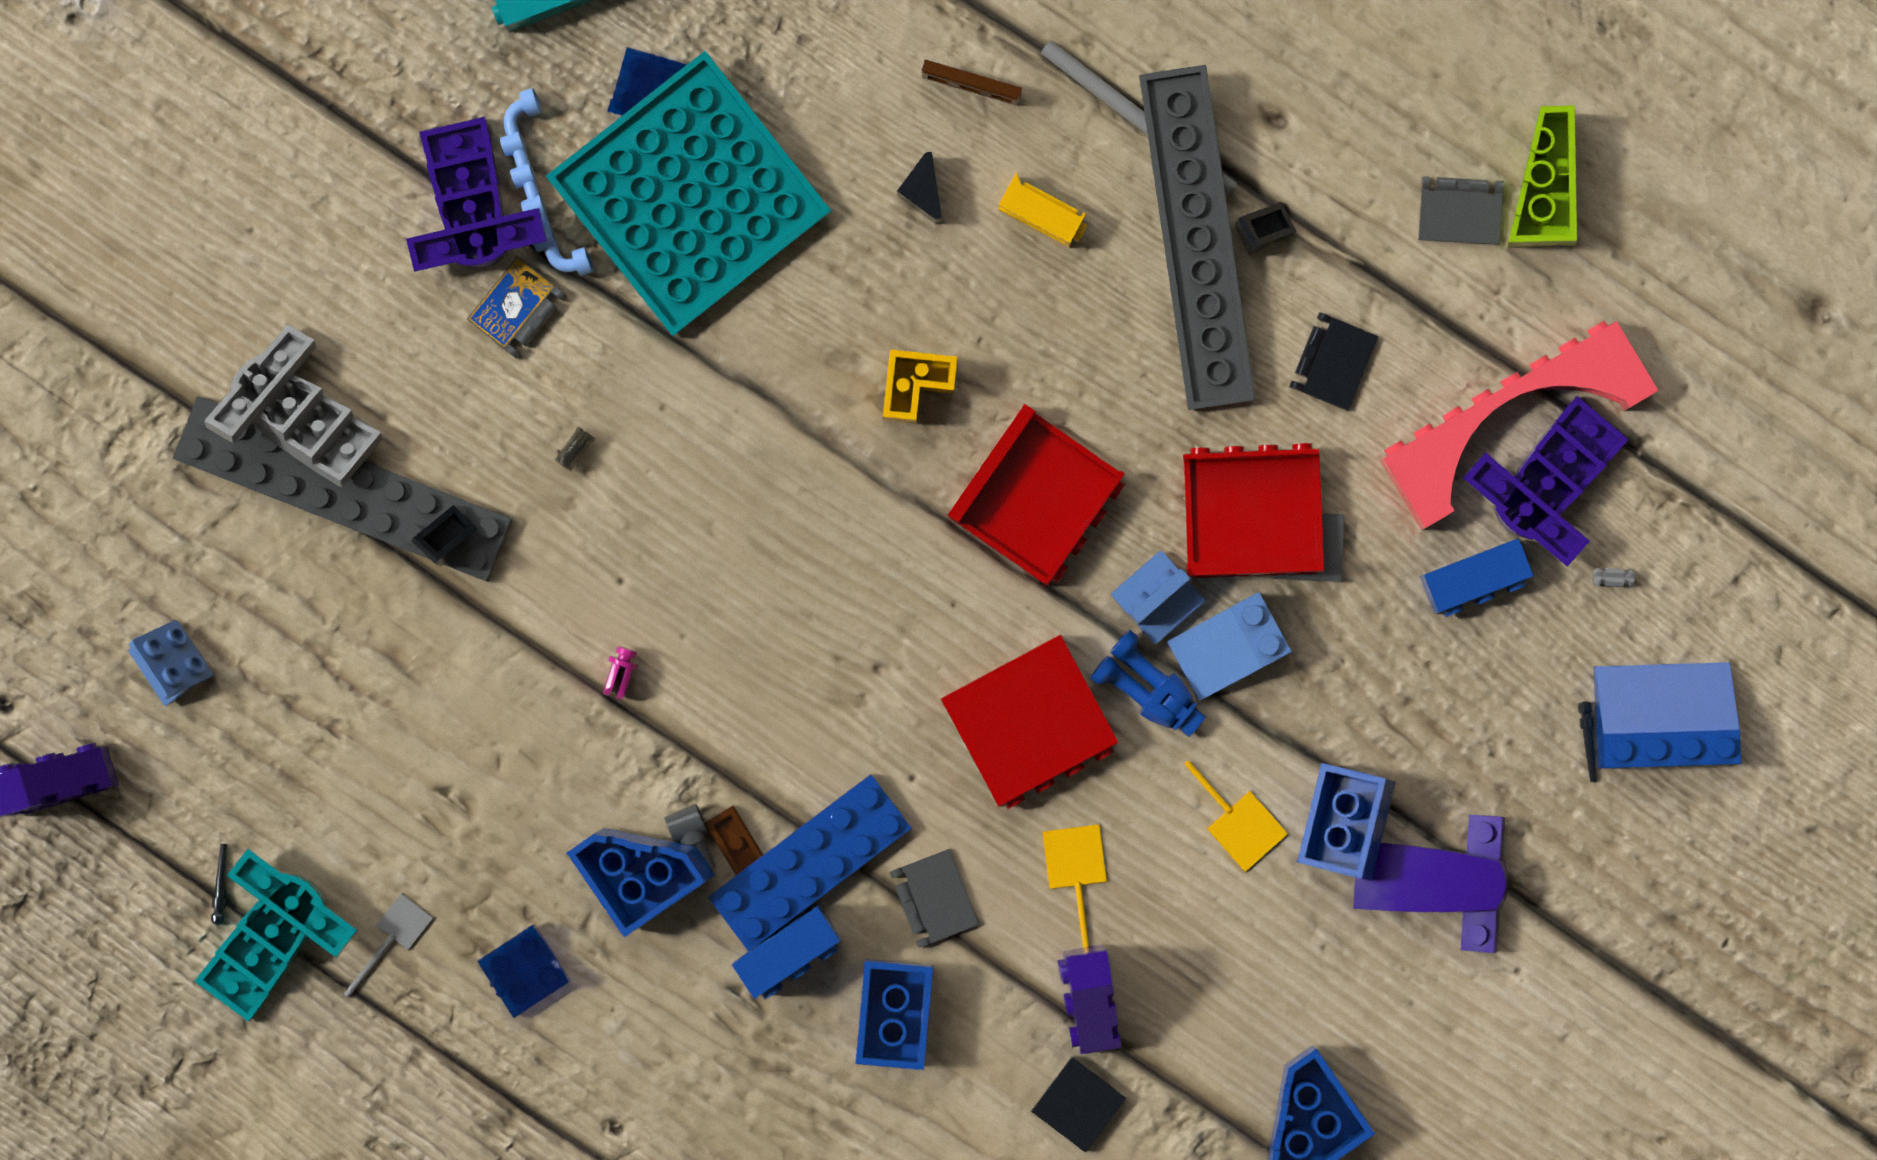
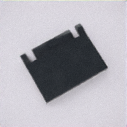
[1289,312,1378,411]

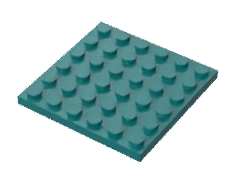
[546,51,831,337]

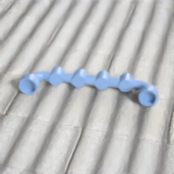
[500,88,594,276]

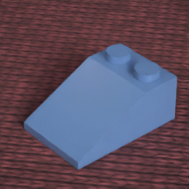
[1167,592,1291,701]

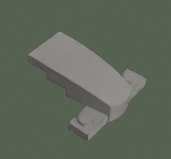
[204,324,382,488]

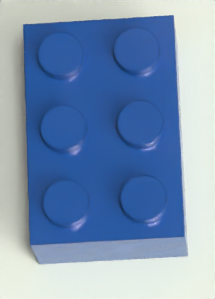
[1297,763,1396,881]
[731,904,842,1000]
[855,959,933,1070]

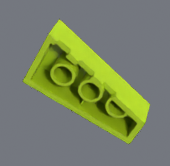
[1508,105,1577,247]

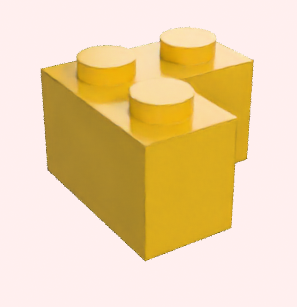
[883,349,958,424]

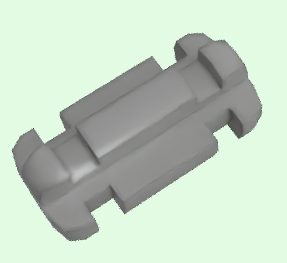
[1593,568,1635,587]

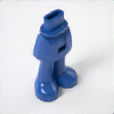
[1089,629,1206,737]

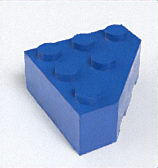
[567,828,715,937]
[1267,1045,1375,1160]

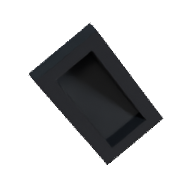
[897,152,942,224]
[1234,202,1296,255]
[411,505,478,566]

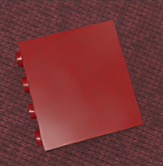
[947,404,1126,586]
[1183,443,1324,579]
[941,634,1118,809]

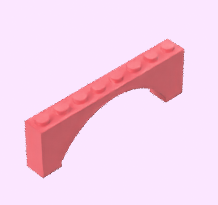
[1380,320,1659,530]

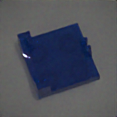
[607,47,687,116]
[477,924,572,1018]

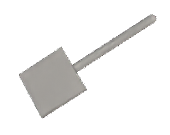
[344,893,433,997]

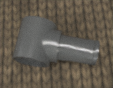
[664,803,715,869]

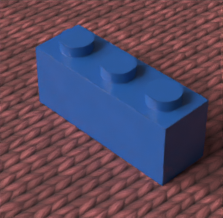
[1420,538,1534,617]

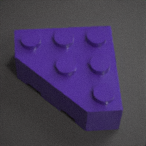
[0,743,119,817]
[1057,944,1121,1055]

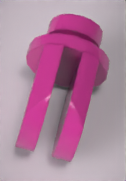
[603,646,638,700]

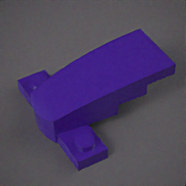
[406,117,547,272]
[1463,395,1629,567]
[1353,814,1509,953]

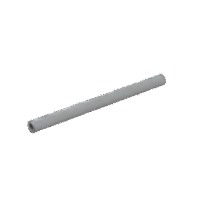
[1041,40,1237,196]

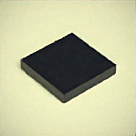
[1031,1056,1126,1153]

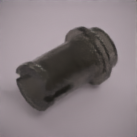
[554,426,595,471]

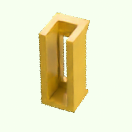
[998,172,1088,248]

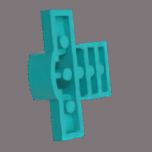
[194,849,358,1022]

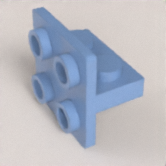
[1111,551,1204,644]
[128,620,213,706]

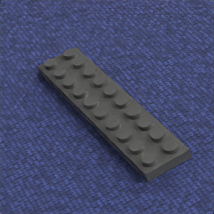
[1139,65,1255,410]
[172,396,513,582]

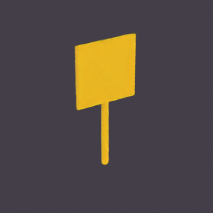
[1185,761,1288,872]
[1042,824,1107,948]

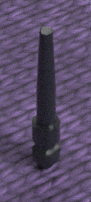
[1578,701,1596,782]
[211,844,227,925]

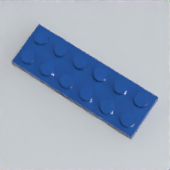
[708,774,912,952]

